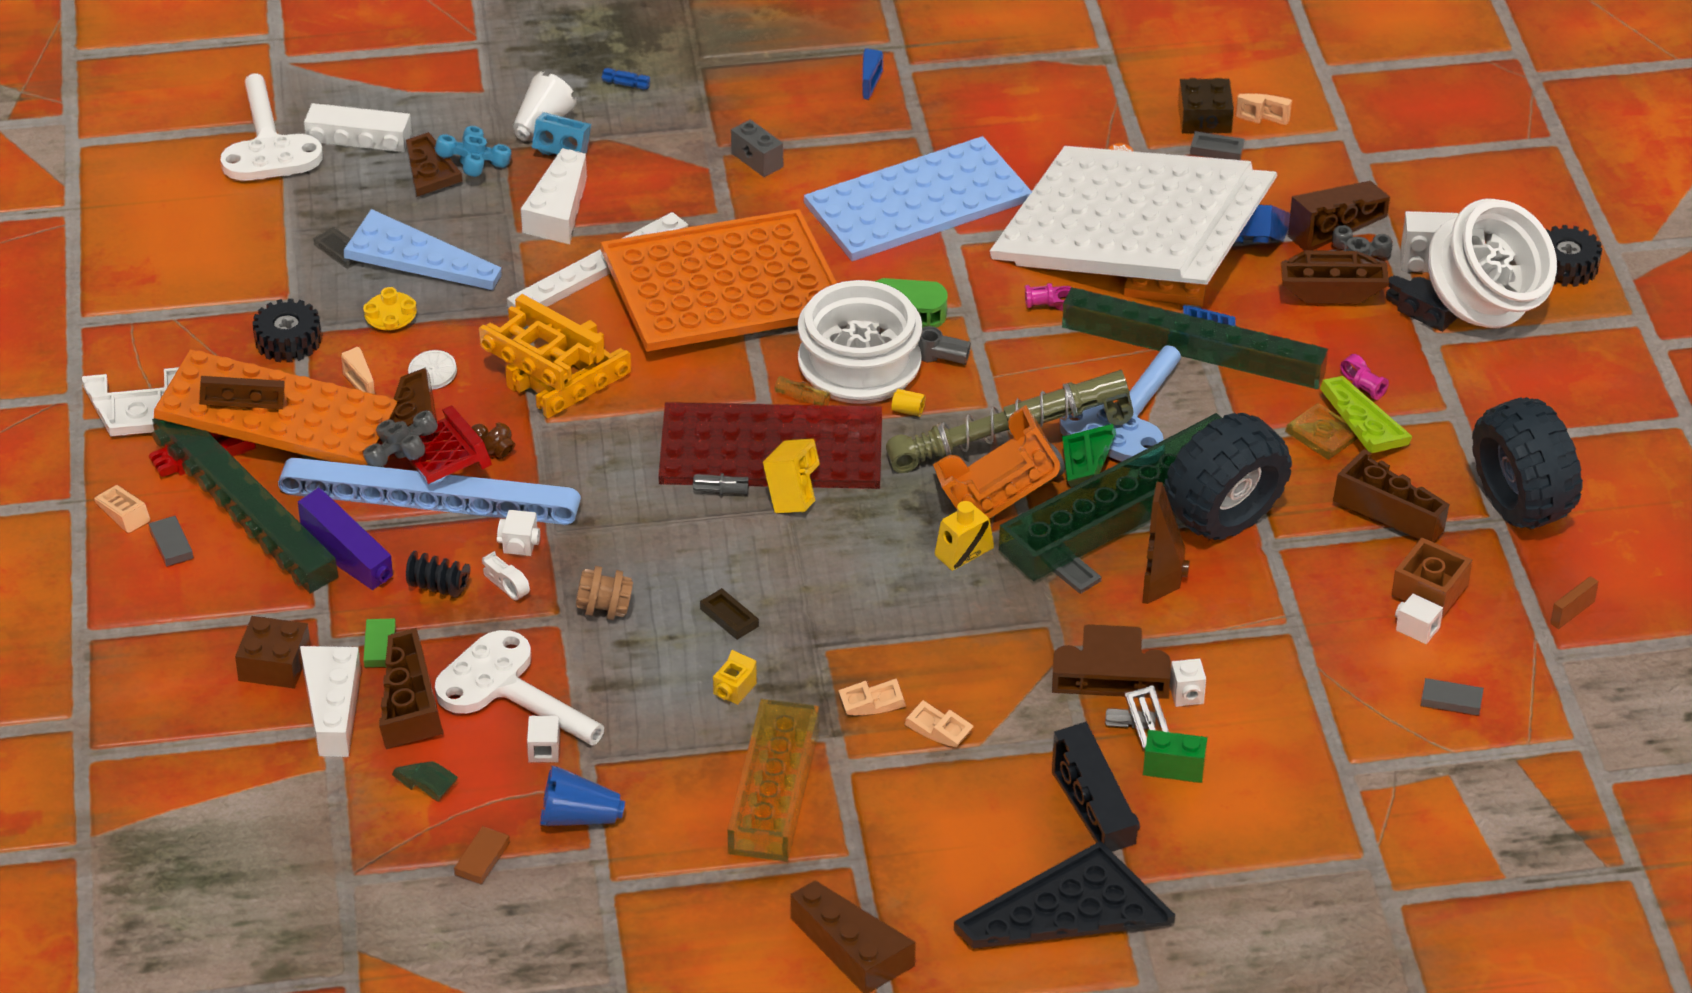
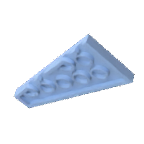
[344,209,502,290]

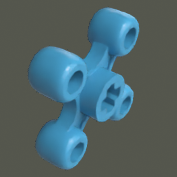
[435,126,512,177]

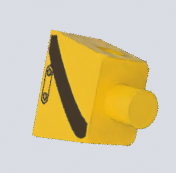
[935,501,994,571]

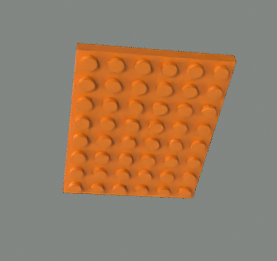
[601,209,837,352]

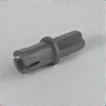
[693,473,749,495]

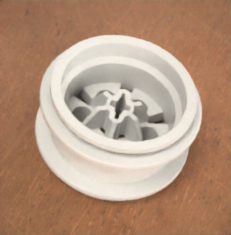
[1428,199,1557,328]
[798,280,922,404]

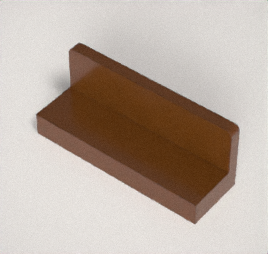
[199,376,285,409]

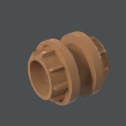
[575,566,633,620]

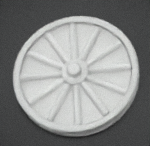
[408,350,457,389]

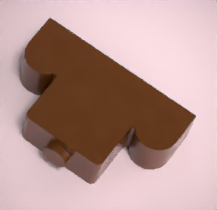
[1052,624,1171,699]

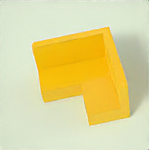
[763,439,820,513]

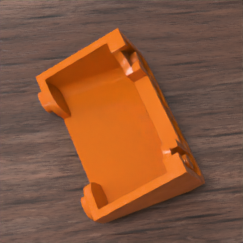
[933,405,1060,519]

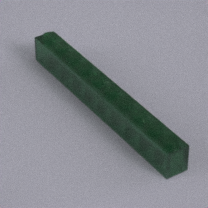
[1062,287,1328,389]
[152,418,338,594]

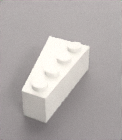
[521,148,587,244]
[300,646,361,757]

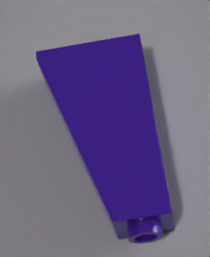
[298,487,393,590]

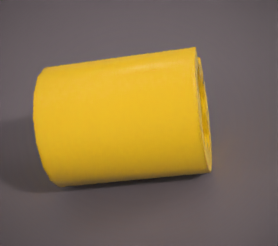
[892,389,926,417]

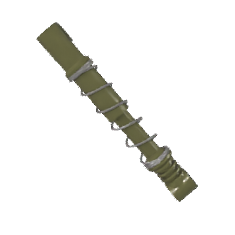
[886,370,1134,473]

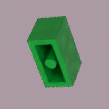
[1143,729,1208,783]

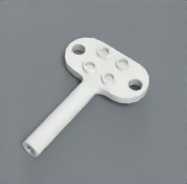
[221,74,323,181]
[435,630,604,746]

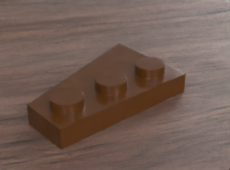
[406,132,463,197]
[390,367,436,427]

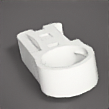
[482,551,530,600]

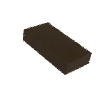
[700,588,759,640]

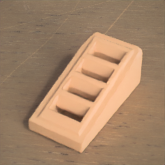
[341,347,375,394]
[94,485,150,533]

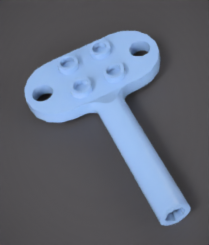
[1059,345,1181,465]

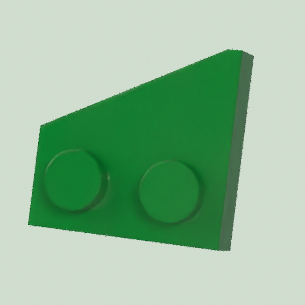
[1062,424,1116,487]

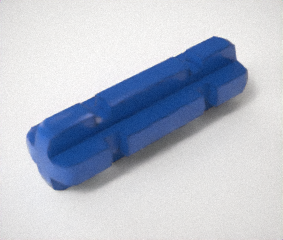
[602,68,650,90]

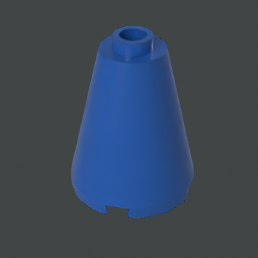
[540,766,625,826]

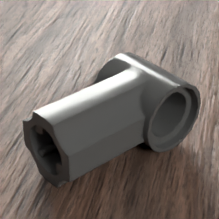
[918,326,971,364]

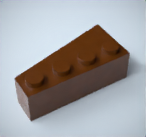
[1288,180,1390,251]
[1333,449,1450,542]
[379,628,444,749]
[790,880,916,993]

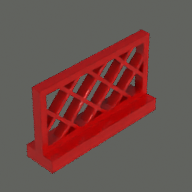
[409,405,492,484]

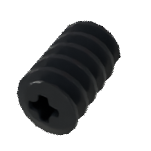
[406,550,471,598]

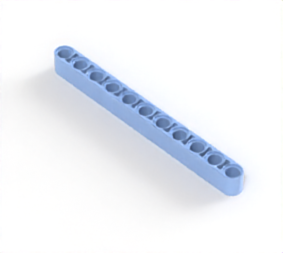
[278,458,581,525]

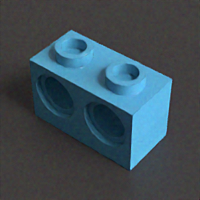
[532,112,591,155]

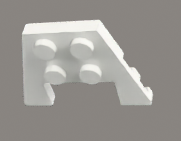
[82,367,179,436]

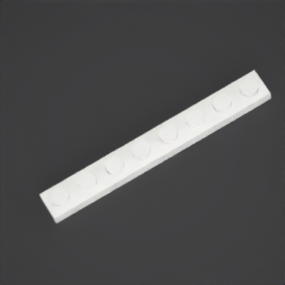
[507,212,688,308]

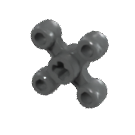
[1329,225,1393,261]
[363,410,438,467]

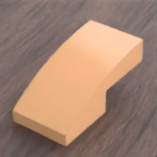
[1236,94,1292,125]
[839,678,906,715]
[905,700,973,747]

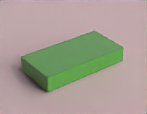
[364,618,396,667]

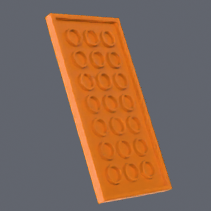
[154,349,398,466]

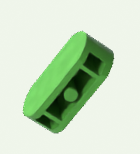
[875,278,948,328]

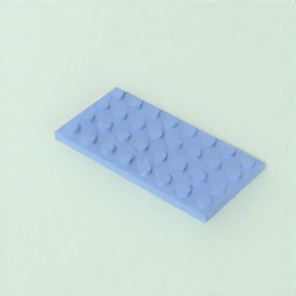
[804,136,1032,261]

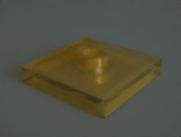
[1285,403,1358,460]

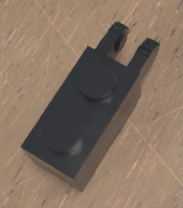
[1386,276,1458,332]

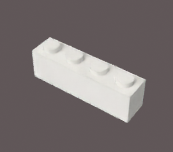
[304,103,412,152]

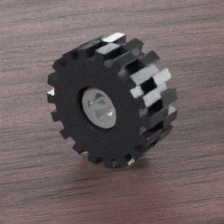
[1546,225,1602,287]
[252,299,322,363]

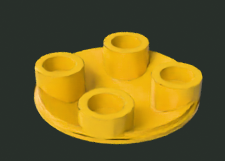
[363,287,417,330]

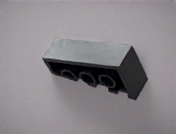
[1052,721,1140,852]

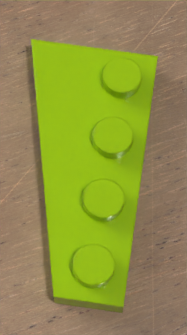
[1320,376,1412,453]

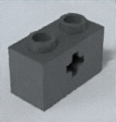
[731,119,783,177]

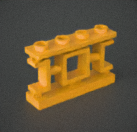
[479,294,604,391]
[505,320,631,418]

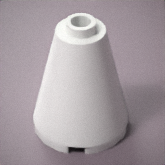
[513,72,577,141]

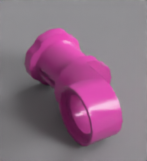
[1025,283,1077,311]
[1340,354,1389,400]

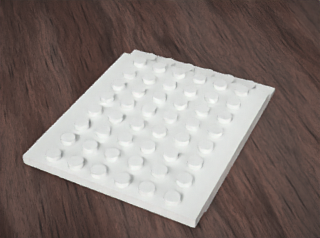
[990,146,1277,285]

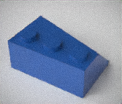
[1234,205,1290,244]

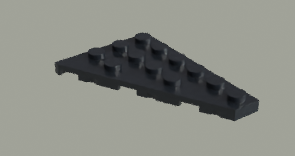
[954,841,1176,949]

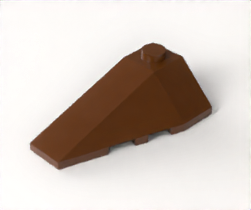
[1142,482,1190,604]

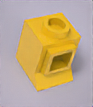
[713,650,757,705]

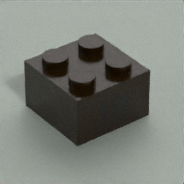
[1178,78,1234,134]

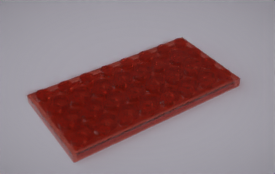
[658,402,882,489]

